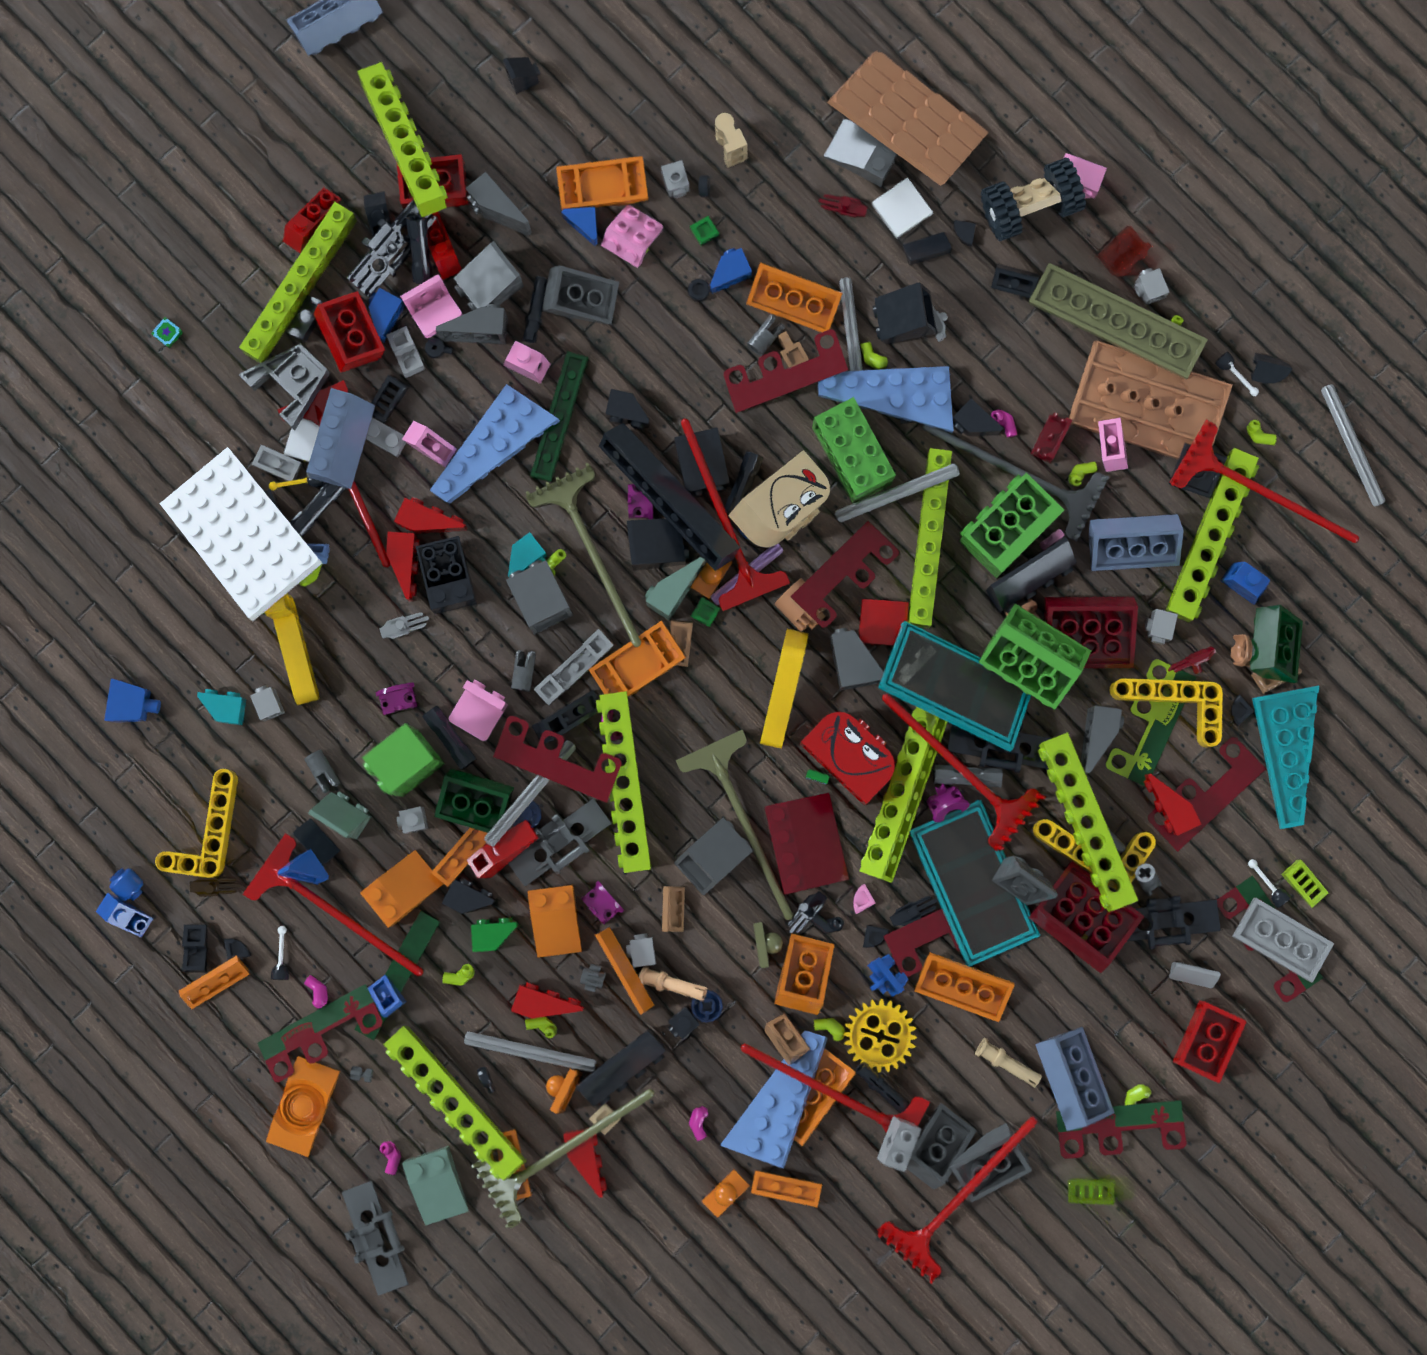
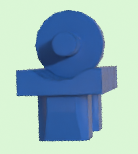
[867,954,909,997]

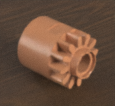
[774,578,826,632]

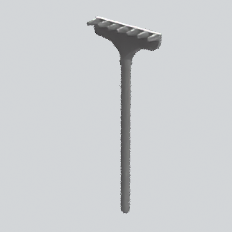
[922,424,1109,542]

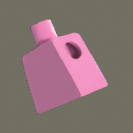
[504,341,551,384]

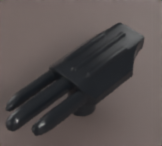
[788,891,827,934]
[889,896,938,927]

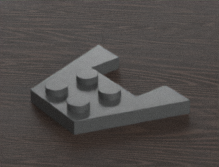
[238,344,330,431]

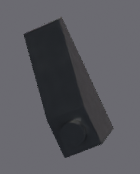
[532,690,599,744]

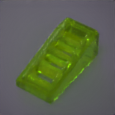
[1068,1179,1115,1205]

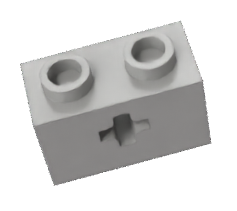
[877,1116,921,1172]

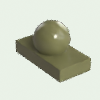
[753,922,783,968]

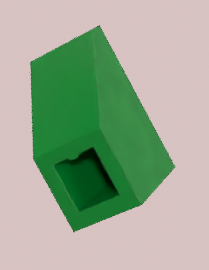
[471,918,518,952]

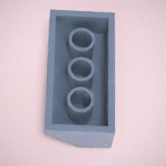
[286,0,383,56]
[306,388,375,489]
[1089,514,1183,571]
[1035,1027,1114,1131]

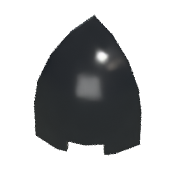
[1251,353,1293,384]

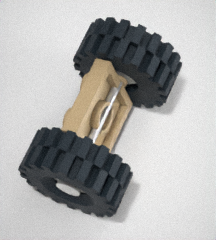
[981,157,1086,241]

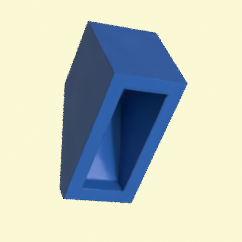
[710,248,752,294]
[369,288,405,343]

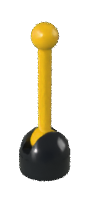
[269,476,323,490]

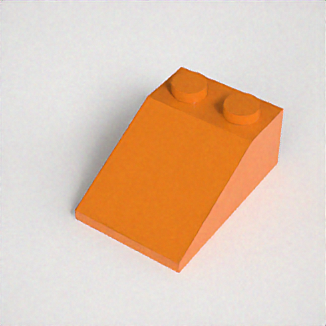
[360,850,444,928]
[528,885,582,958]
[774,934,834,1015]

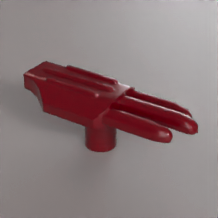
[818,194,868,218]
[1168,646,1216,674]

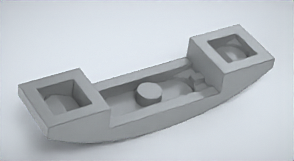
[534,629,614,705]

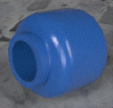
[109,868,143,901]

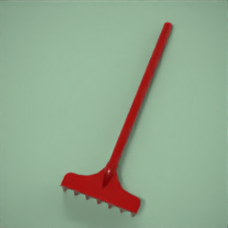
[278,380,391,568]
[681,418,790,611]
[1169,419,1359,543]
[882,694,1046,851]
[243,833,423,976]
[741,1044,930,1133]
[877,1117,1037,1284]

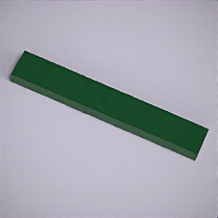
[530,351,588,483]
[354,911,441,1041]

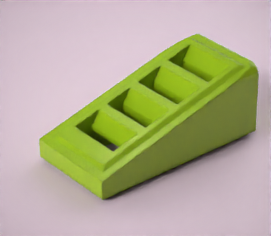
[1281,859,1328,908]

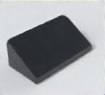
[903,232,952,266]
[991,264,1039,298]
[286,295,323,343]
[292,818,341,866]

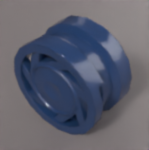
[513,801,542,828]
[691,990,723,1023]

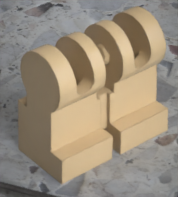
[715,113,748,168]

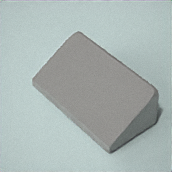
[1169,962,1221,988]

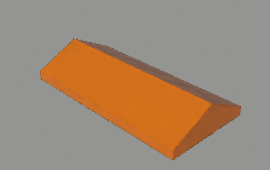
[746,263,843,332]
[595,927,655,1015]
[914,952,1015,1022]
[794,1048,856,1146]

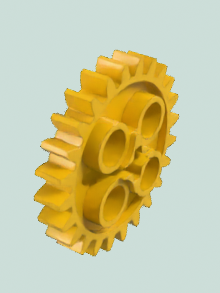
[844,999,917,1073]

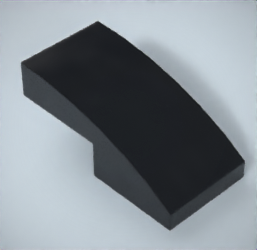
[182,924,208,973]

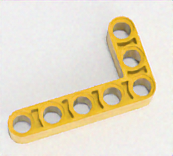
[264,593,320,705]
[760,628,809,749]
[1109,679,1223,748]
[155,769,238,878]
[1033,819,1156,890]

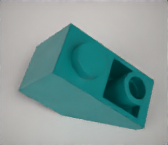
[508,532,547,578]
[197,689,246,725]

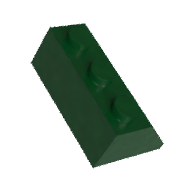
[1250,605,1303,683]
[434,768,514,833]

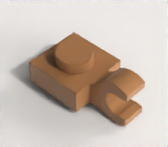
[778,331,809,368]

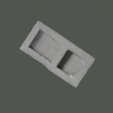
[387,326,425,378]

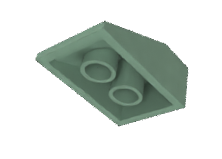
[645,557,705,621]
[308,791,372,839]
[402,1146,469,1226]

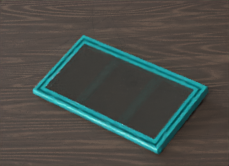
[878,620,1031,752]
[909,800,1040,967]

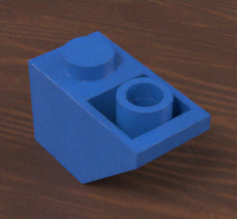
[96,893,154,938]

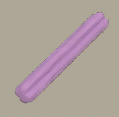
[711,544,783,605]

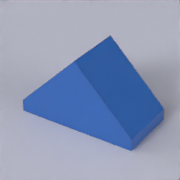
[561,207,598,246]
[278,849,329,885]
[368,975,407,1018]

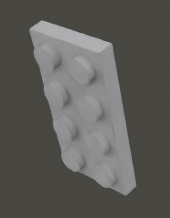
[1232,898,1334,983]

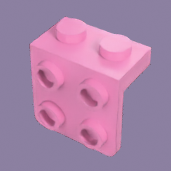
[601,205,663,268]
[401,274,463,338]
[449,679,508,741]

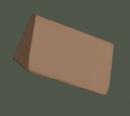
[765,1014,810,1065]

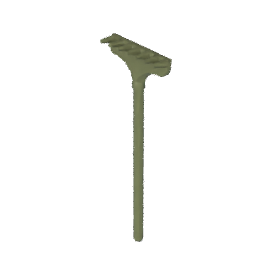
[526,463,641,647]
[676,730,793,920]
[471,1089,654,1229]

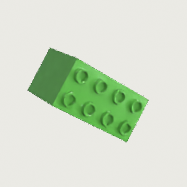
[812,397,896,504]
[959,473,1064,578]
[979,604,1091,710]
[362,723,445,797]

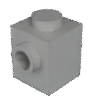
[661,160,690,198]
[1135,268,1169,305]
[1144,609,1178,645]
[250,685,285,722]
[397,806,429,834]
[626,933,656,967]

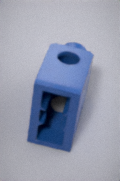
[1220,562,1270,605]
[104,679,161,722]

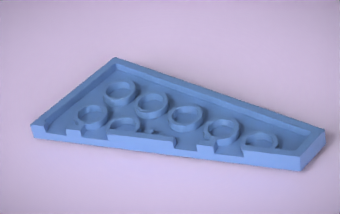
[817,366,953,433]
[430,384,560,504]
[720,1030,828,1168]

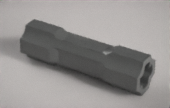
[933,765,1003,788]

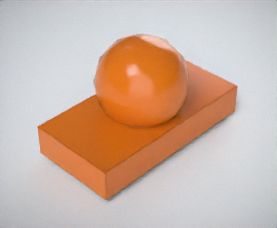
[691,561,733,599]
[546,1069,583,1114]
[702,1169,750,1218]

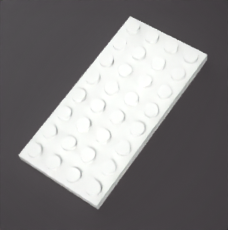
[160,447,322,622]

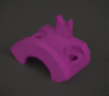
[628,484,653,519]
[375,682,418,716]
[926,784,970,822]
[582,881,624,924]

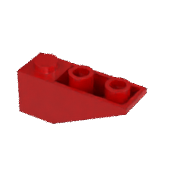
[283,187,341,254]
[427,212,462,280]
[394,497,467,534]
[386,532,420,602]
[1144,774,1201,836]
[467,820,539,878]
[511,982,585,1019]
[563,1127,607,1198]

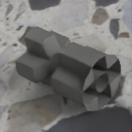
[350,1066,373,1083]

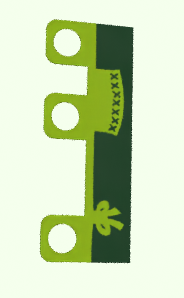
[1106,659,1196,786]

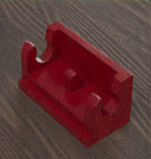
[1030,413,1073,463]

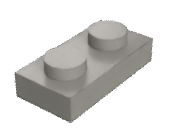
[366,418,406,458]
[252,445,302,481]

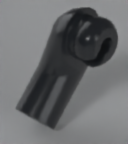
[811,914,844,934]

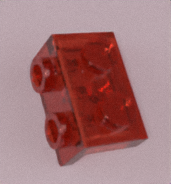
[1097,226,1152,276]

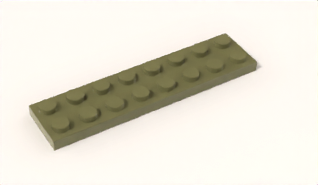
[1029,263,1208,380]

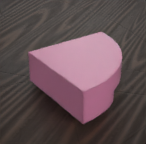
[1040,529,1065,551]
[853,884,876,914]

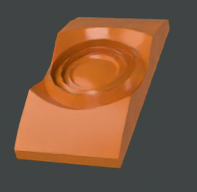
[556,156,648,211]
[589,621,686,697]
[266,1056,340,1157]

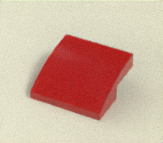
[859,599,909,646]

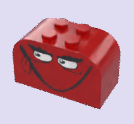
[800,712,895,805]

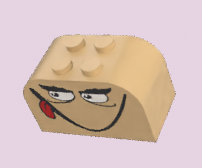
[728,450,830,547]

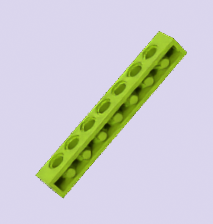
[357,62,448,217]
[239,202,357,363]
[908,448,952,629]
[1165,448,1259,622]
[596,691,651,873]
[859,707,947,883]
[1038,733,1138,912]
[384,1026,527,1180]

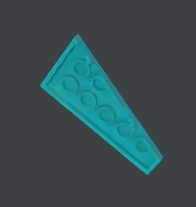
[1252,686,1319,829]

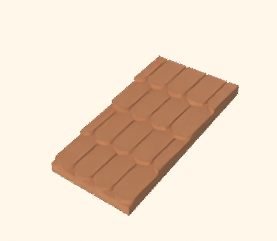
[827,51,989,186]
[1069,340,1232,460]

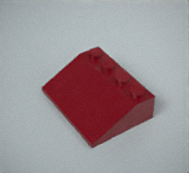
[1044,597,1138,668]
[764,793,849,894]
[1028,861,1145,974]

